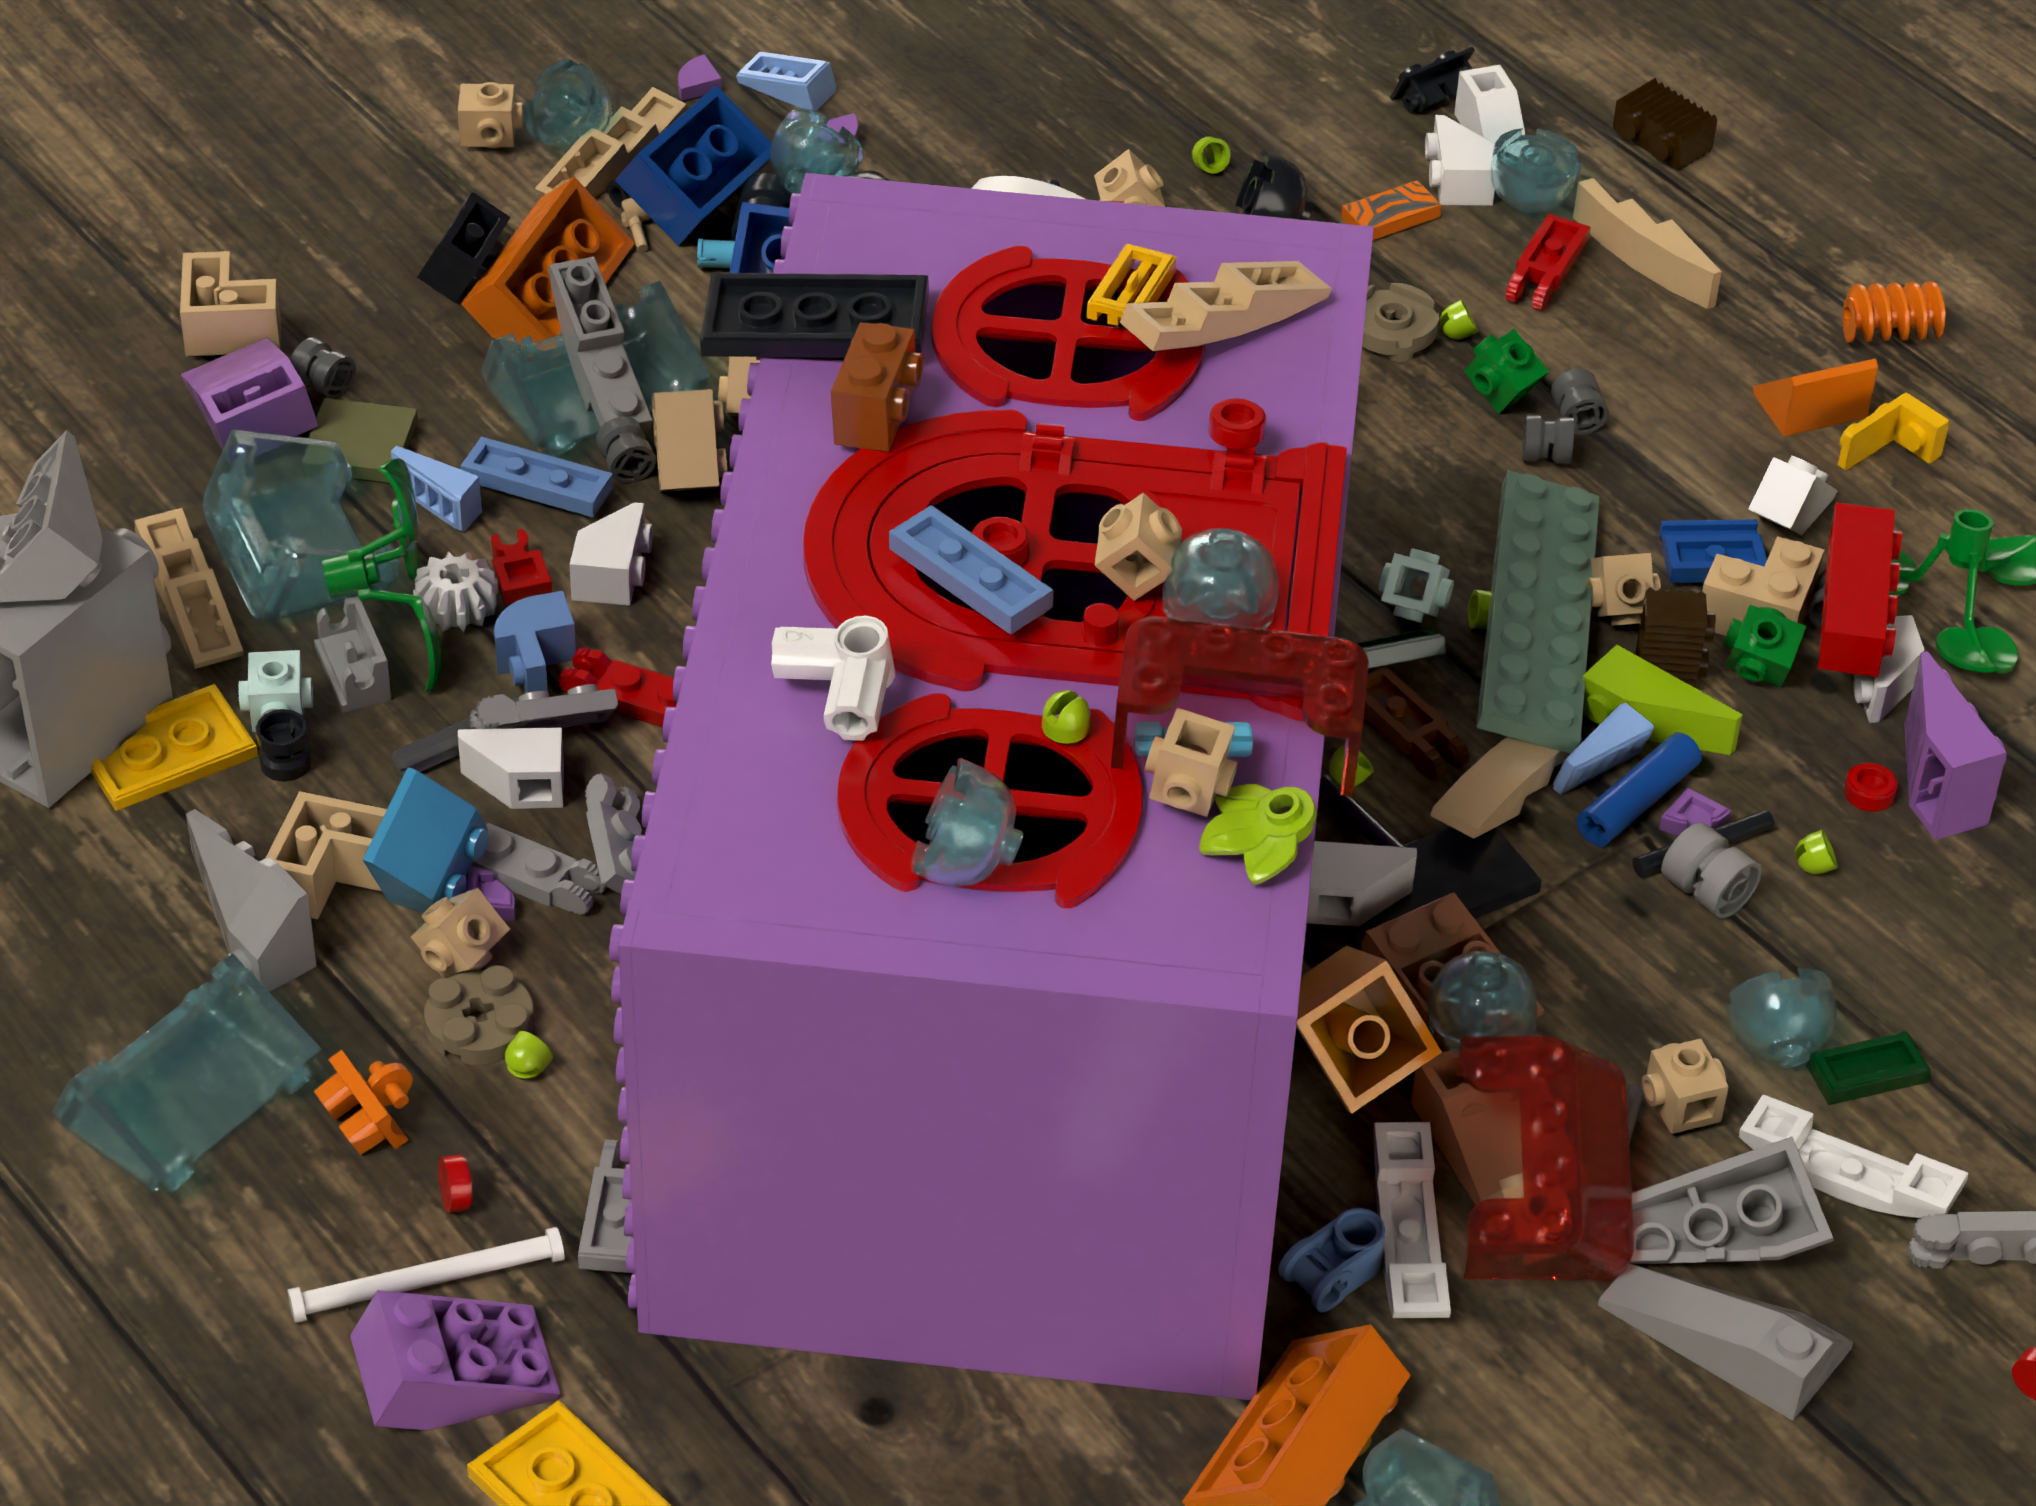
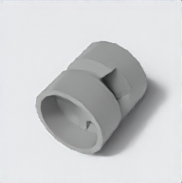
[1661,822,1762,919]

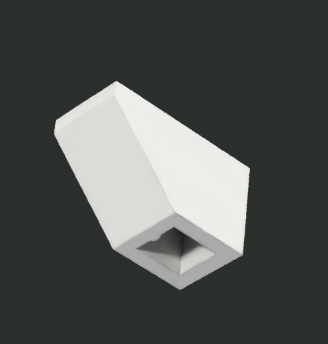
[1454,65,1529,164]
[1425,115,1497,205]
[1748,455,1838,536]
[570,502,653,605]
[1853,615,1924,723]
[458,728,564,809]
[1306,841,1417,927]

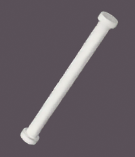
[288,1227,565,1323]

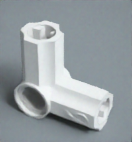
[771,615,895,741]

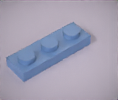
[460,436,613,517]
[889,505,1053,635]

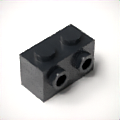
[417,192,511,303]

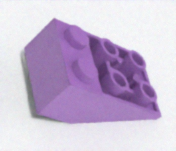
[181,337,318,464]
[1904,651,2007,840]
[350,1290,560,1430]

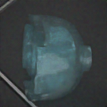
[524,60,613,151]
[770,110,864,194]
[1490,128,1581,213]
[1162,528,1279,637]
[911,758,1023,887]
[1427,951,1537,1057]
[1725,968,1836,1067]

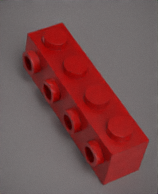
[1818,502,1903,677]

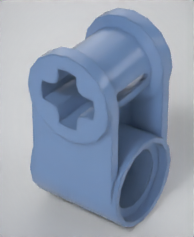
[1278,1208,1385,1312]

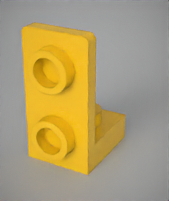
[1838,392,1950,471]

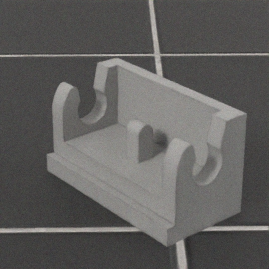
[314,596,392,713]

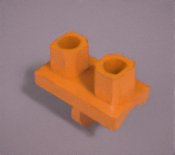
[314,1050,413,1155]

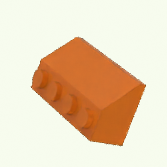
[461,177,635,354]
[1182,1324,1411,1506]

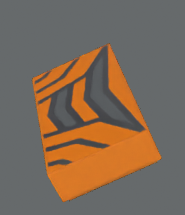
[1341,180,1442,240]

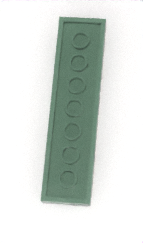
[1476,470,1600,754]

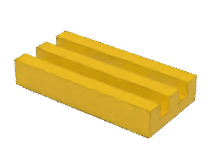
[1087,244,1177,326]

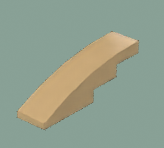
[535,87,688,198]
[1573,178,1722,309]
[1120,261,1332,351]
[134,508,243,669]
[1430,736,1582,838]

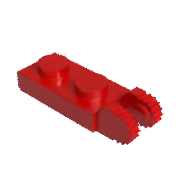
[1505,213,1591,311]
[557,647,677,728]

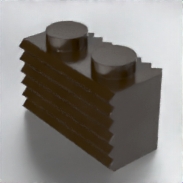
[1613,78,1717,170]
[1635,587,1716,688]

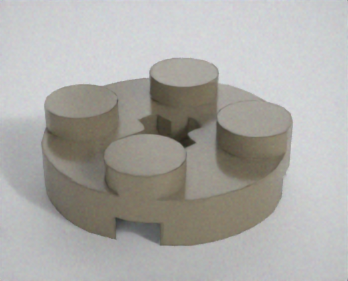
[1362,283,1439,362]
[424,965,534,1065]

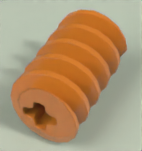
[1842,281,1946,343]

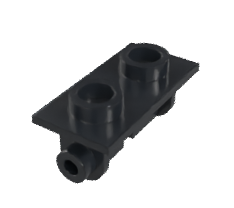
[1390,47,1477,113]

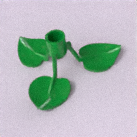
[322,458,443,692]
[1889,509,2036,673]

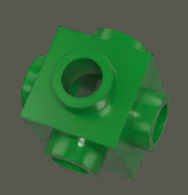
[1464,329,1550,414]
[1722,605,1806,688]

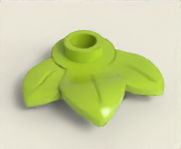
[1199,784,1317,885]

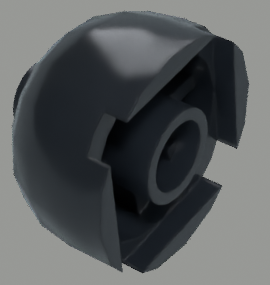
[1236,150,1313,220]

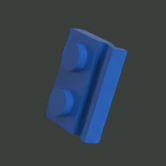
[1659,519,1767,583]

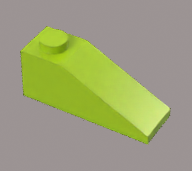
[1582,645,1743,755]

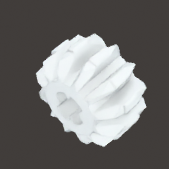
[413,551,498,633]

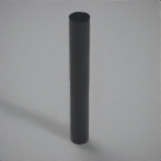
[1319,775,1406,847]
[1632,809,1774,877]

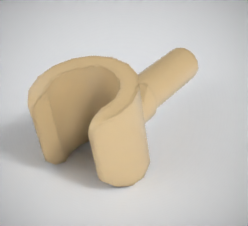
[621,198,651,253]

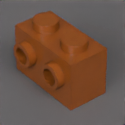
[831,322,924,452]

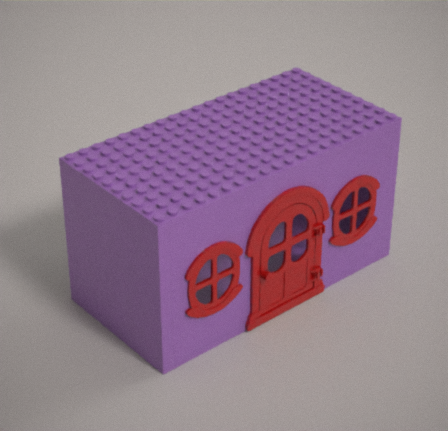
[609,173,1374,1400]

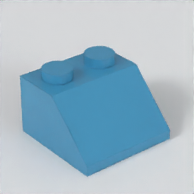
[363,768,489,913]

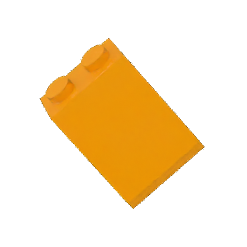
[1296,946,1442,1114]

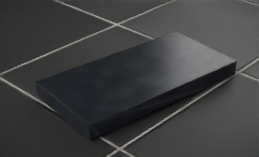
[700,273,929,358]
[1332,827,1542,951]

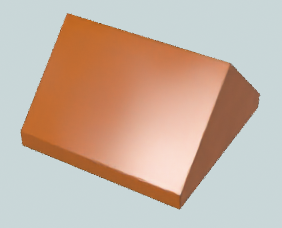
[1752,358,1878,437]

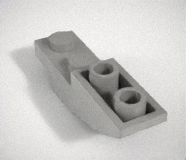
[548,257,652,432]

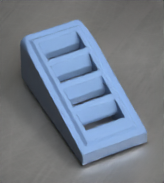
[736,52,837,112]
[391,446,482,532]
[1553,703,1654,795]

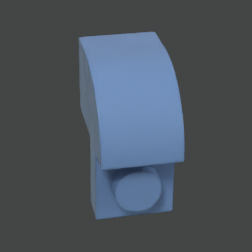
[494,591,576,694]

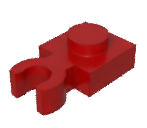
[491,529,552,606]

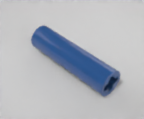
[1576,732,1702,847]

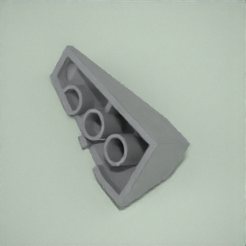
[0,430,103,602]
[186,809,317,996]
[1580,1136,1834,1265]
[1598,1264,1853,1421]

